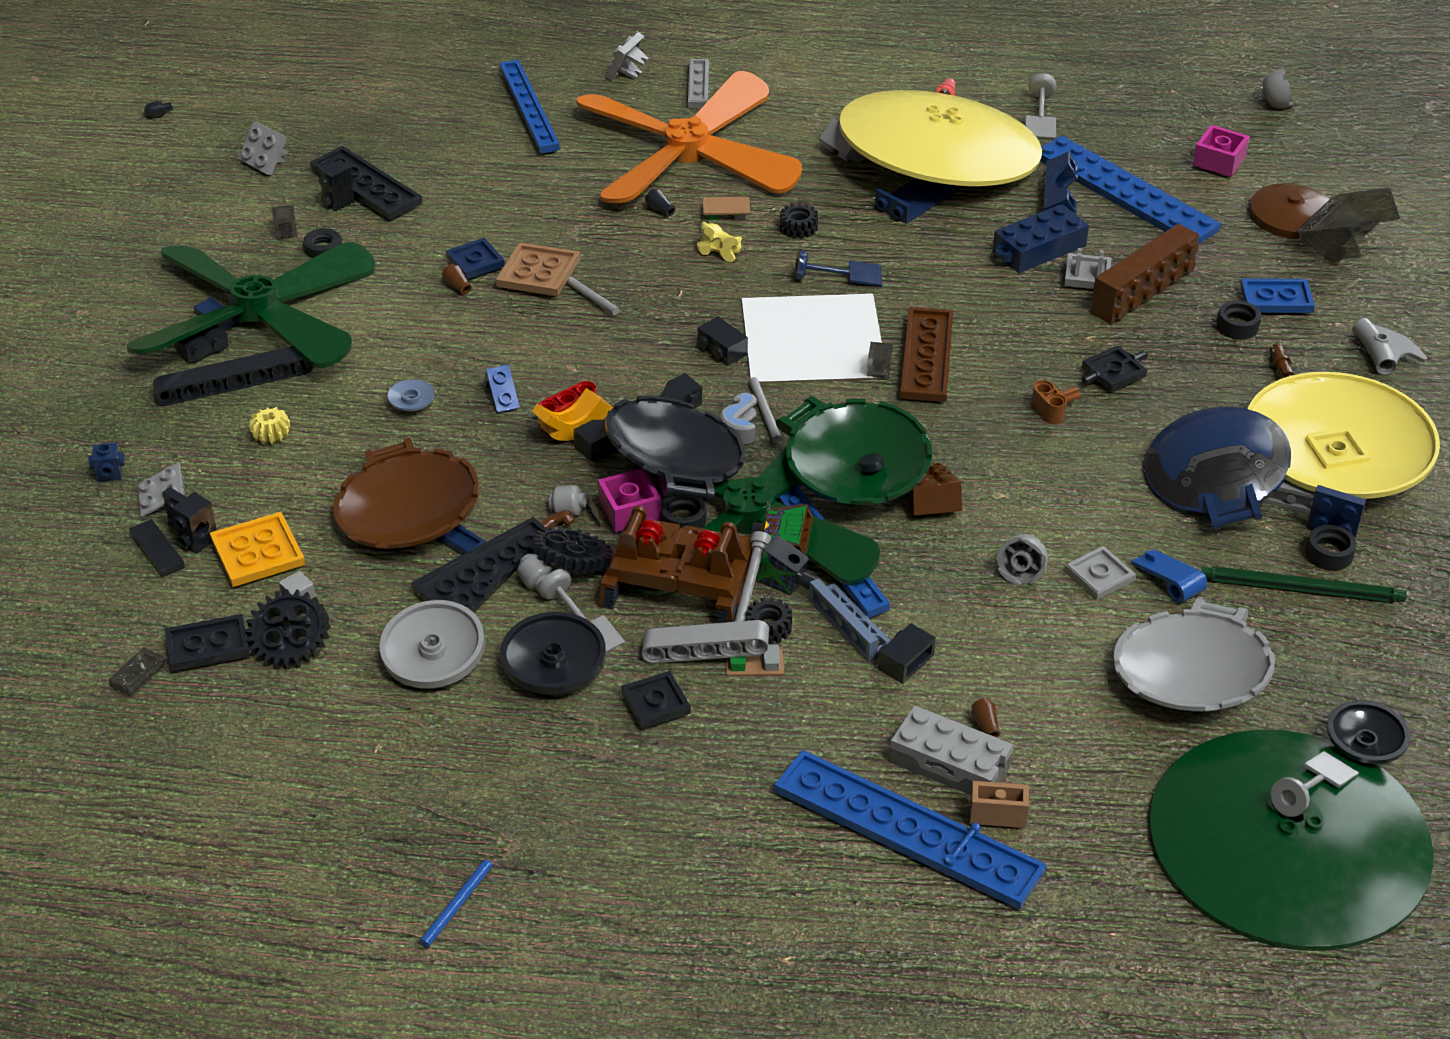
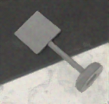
[1026,73,1056,139]
[538,569,625,653]
[1271,751,1359,816]

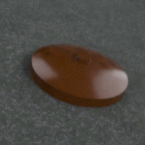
[1250,183,1336,239]

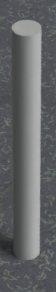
[566,276,619,315]
[749,377,782,443]

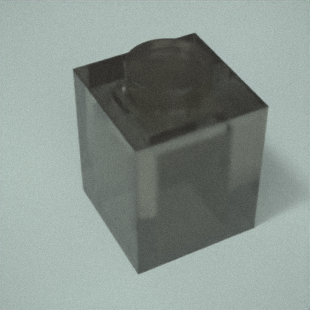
[272,205,297,239]
[867,342,893,379]

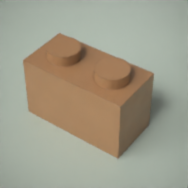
[970,781,1029,828]

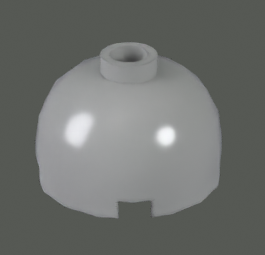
[1259,68,1294,109]
[997,534,1048,585]

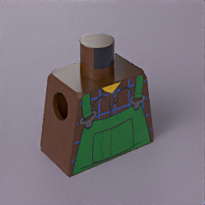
[752,504,813,555]

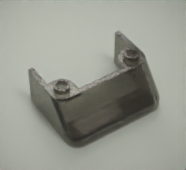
[1297,188,1400,262]

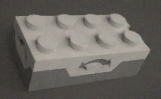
[889,705,1014,795]

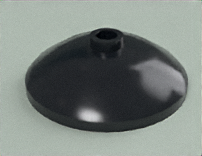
[1327,700,1410,764]

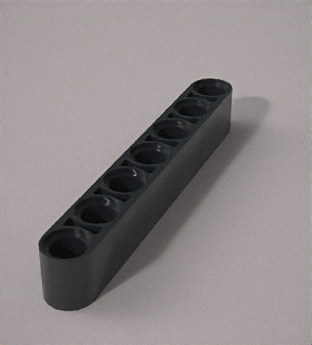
[152,347,314,406]

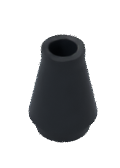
[645,188,676,217]

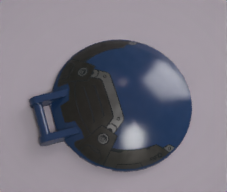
[1145,407,1292,530]

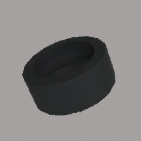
[1217,300,1261,340]
[660,494,707,528]
[1306,525,1357,570]

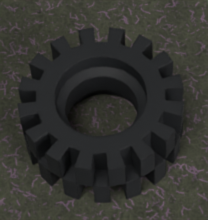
[780,203,818,239]
[746,597,792,644]

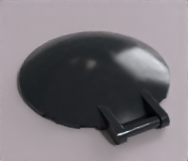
[605,395,746,502]

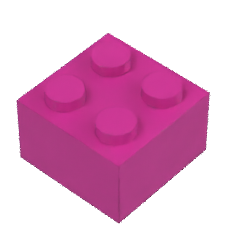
[1193,125,1250,177]
[598,468,661,532]

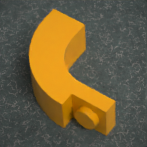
[532,388,613,441]

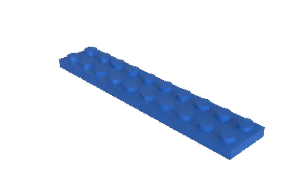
[1040,136,1221,244]
[774,750,1047,910]

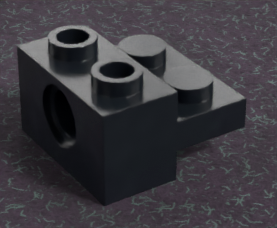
[162,487,217,554]

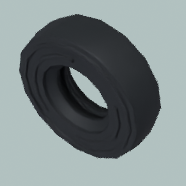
[303,228,342,258]

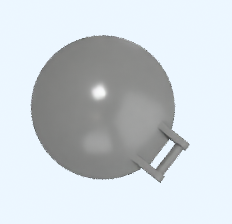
[1114,598,1275,711]

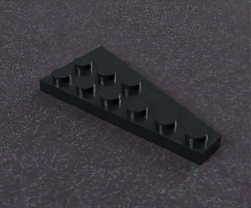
[411,517,548,613]

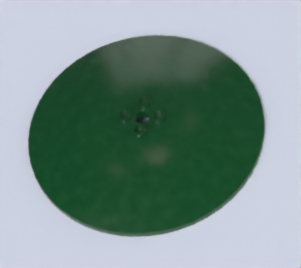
[1149,730,1433,951]

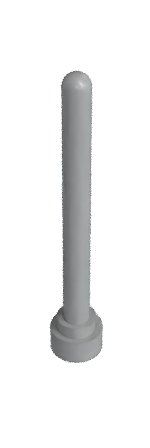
[734,531,771,622]

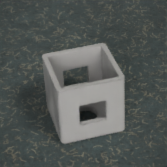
[278,571,316,599]

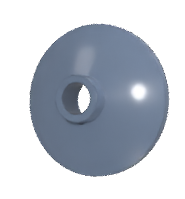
[388,379,435,411]

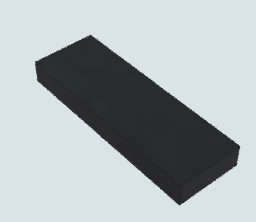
[129,519,185,577]

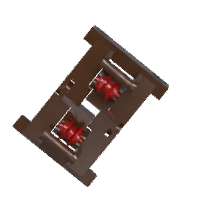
[598,506,753,623]

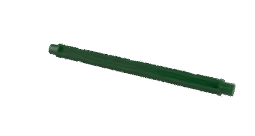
[1201,566,1407,603]

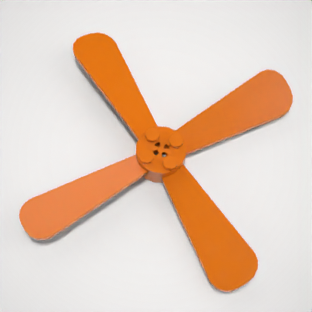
[576,71,802,203]

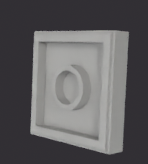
[1064,546,1136,600]

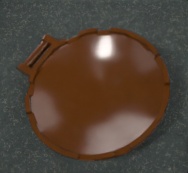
[333,438,479,548]

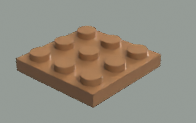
[496,242,581,296]

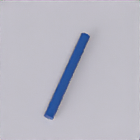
[419,859,493,948]

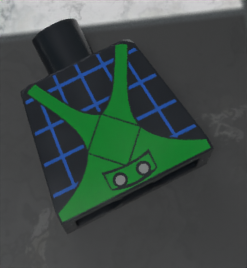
[756,535,817,595]

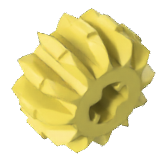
[249,407,290,445]

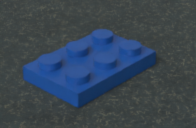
[1240,279,1315,314]

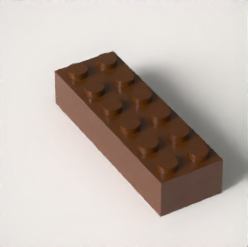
[1090,223,1199,324]

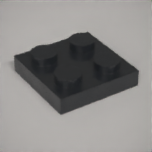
[621,671,691,729]

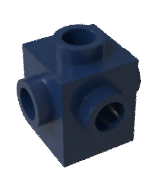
[88,443,125,482]

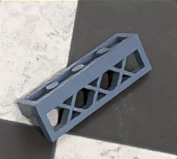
[809,578,891,661]

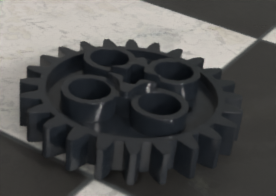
[531,527,613,573]
[245,589,331,670]

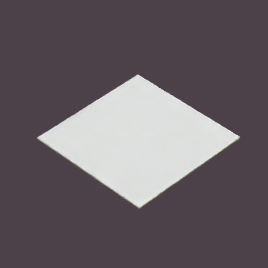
[742,294,888,383]

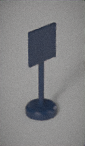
[794,250,882,287]

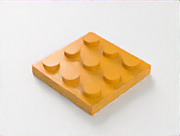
[210,512,305,587]

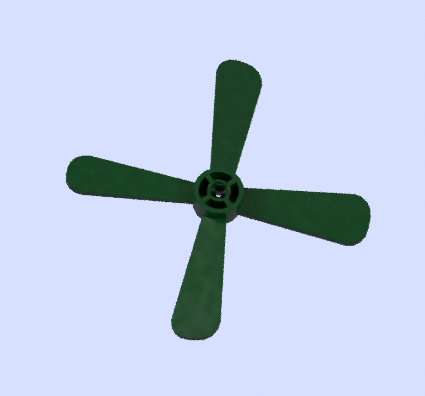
[127,242,376,368]
[635,446,880,596]

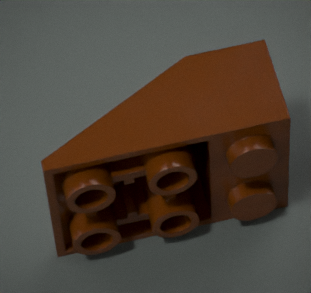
[905,463,962,515]

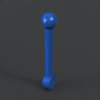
[945,823,981,866]

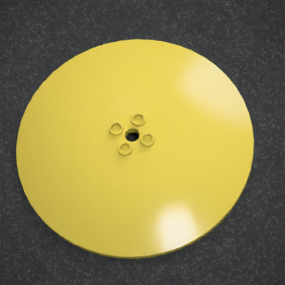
[839,90,1042,186]

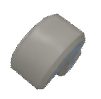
[720,393,757,445]

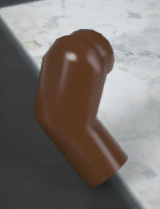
[541,510,575,530]

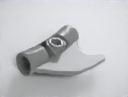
[1352,318,1427,375]

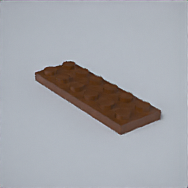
[900,307,954,402]

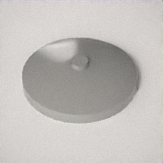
[379,600,485,688]

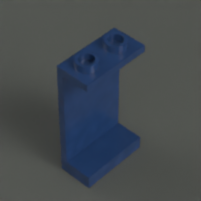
[875,178,956,224]

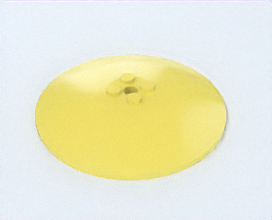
[1248,372,1440,499]

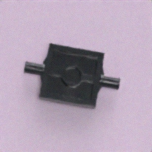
[1081,345,1148,392]

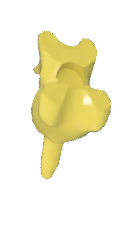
[697,222,742,262]

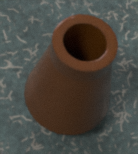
[442,264,472,295]
[971,698,1001,738]

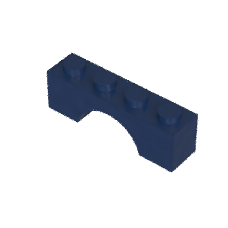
[1042,151,1078,214]

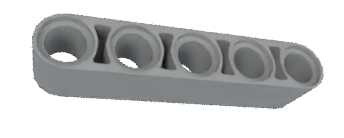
[642,620,769,663]

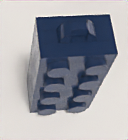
[992,204,1089,273]

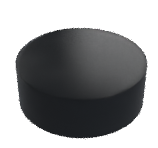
[859,453,884,473]

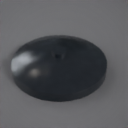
[501,612,606,694]

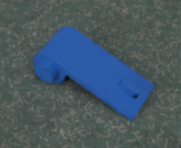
[1132,549,1207,603]

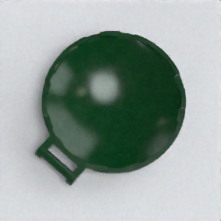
[776,395,932,505]

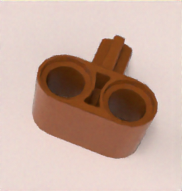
[1031,380,1081,425]

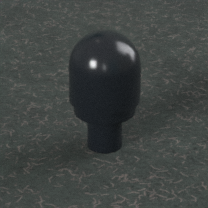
[144,101,173,118]

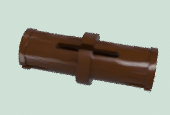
[1269,343,1295,379]

